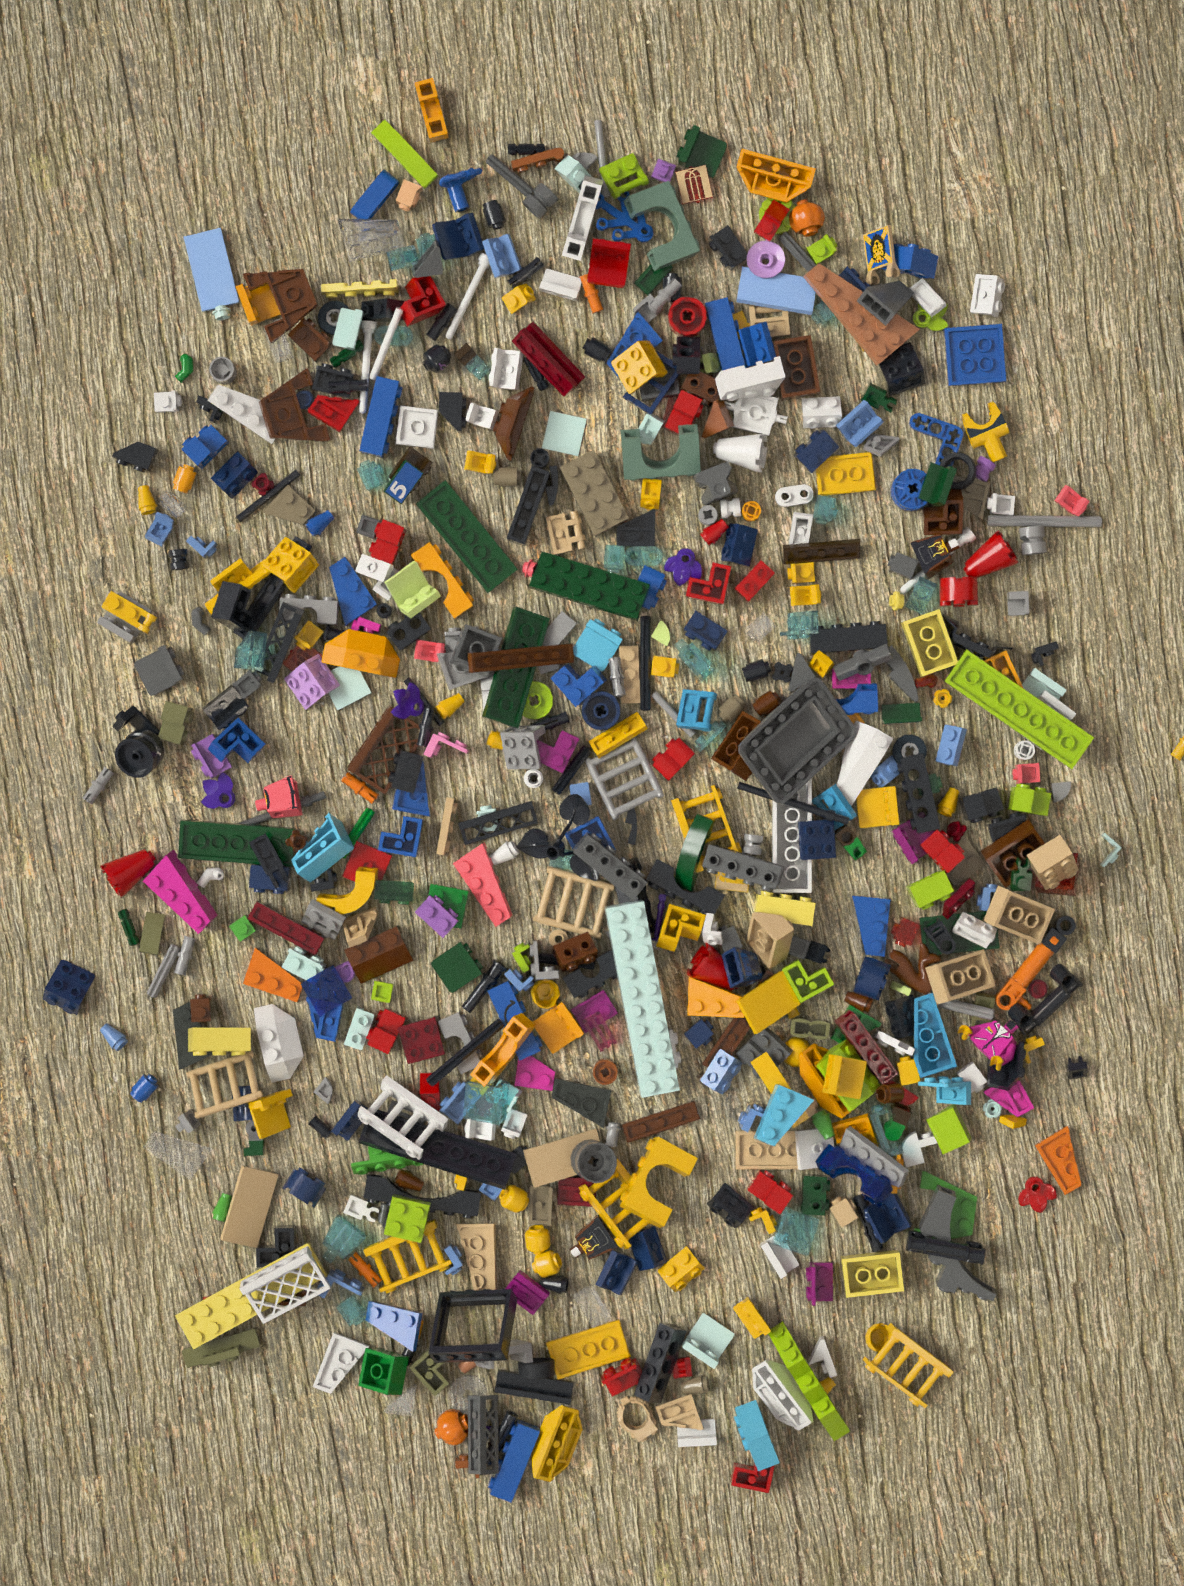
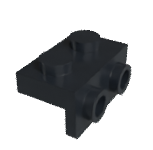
[312,363,355,399]
[202,685,249,730]
[388,749,424,793]
[987,812,1027,843]

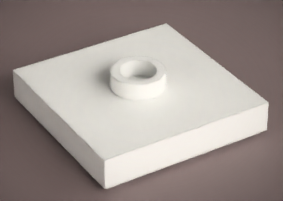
[396,406,439,449]
[795,1128,836,1170]

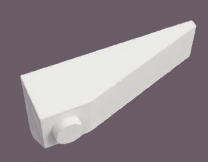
[837,721,893,806]

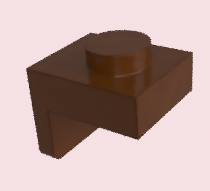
[190,994,211,1022]

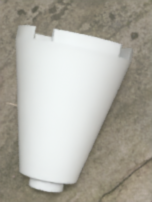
[713,434,767,473]

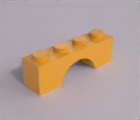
[411,542,474,619]
[470,1013,536,1087]

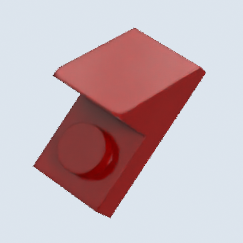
[754,200,790,243]
[420,1073,441,1111]

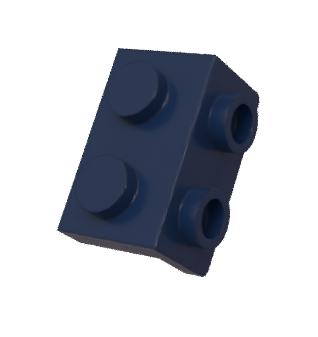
[793,430,839,473]
[211,451,258,499]
[721,523,758,567]

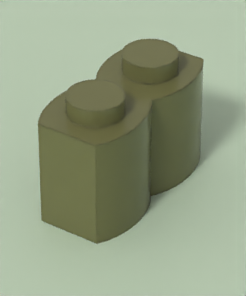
[789,1017,830,1040]

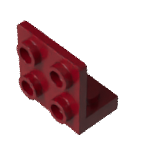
[398,1016,445,1064]

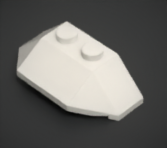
[254,1004,304,1083]
[752,1360,813,1431]

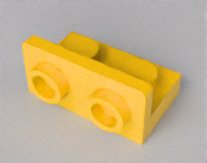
[733,1297,771,1339]

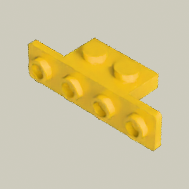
[205,558,271,615]

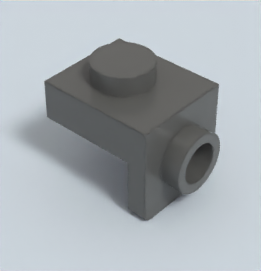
[232,670,263,699]

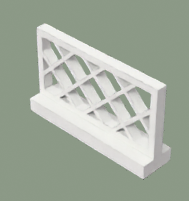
[239,1246,331,1324]

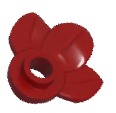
[1018,1177,1057,1213]

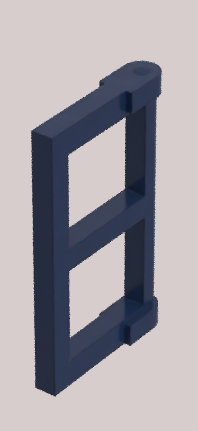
[623,351,680,415]

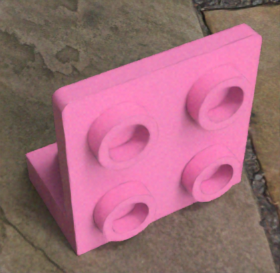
[424,732,469,758]

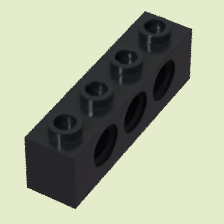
[897,753,940,833]
[634,1323,687,1403]

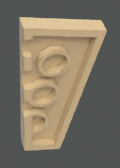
[456,1223,497,1291]

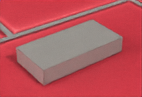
[543,611,577,646]

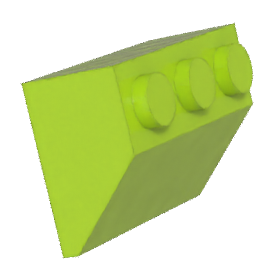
[816,1039,880,1112]

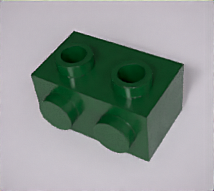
[801,1174,830,1216]

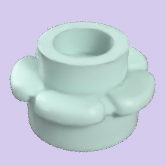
[212,305,231,321]
[983,1099,1002,1118]

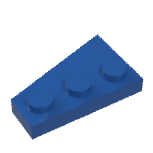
[852,896,890,957]

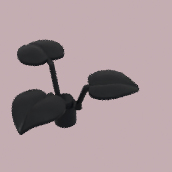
[516,794,600,882]

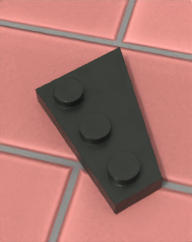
[173,1002,212,1070]

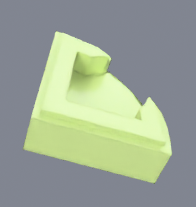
[651,621,670,646]
[890,981,911,996]

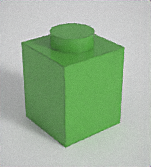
[229,915,258,942]

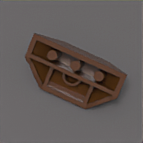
[493,386,535,463]

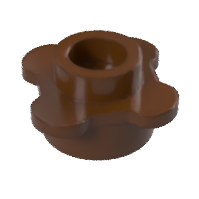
[285,830,307,852]

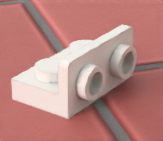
[970,274,1005,317]

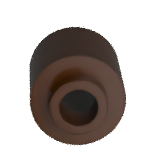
[752,690,781,717]
[875,1083,905,1104]

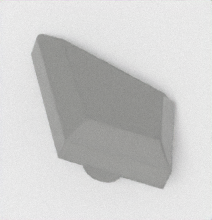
[863,434,900,457]

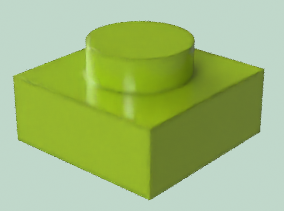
[371,981,394,1003]

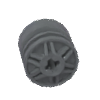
[570,1139,617,1183]

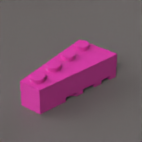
[143,850,217,934]

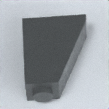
[857,281,914,326]

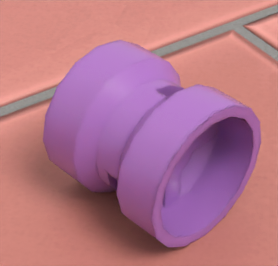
[976,456,996,482]

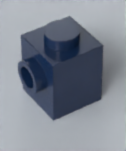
[684,1018,714,1049]

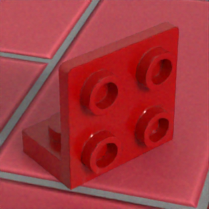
[601,1358,642,1397]

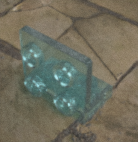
[463,1081,510,1125]
[772,1207,819,1256]

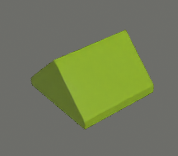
[926,1104,971,1154]

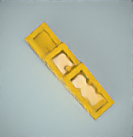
[750,1052,810,1128]

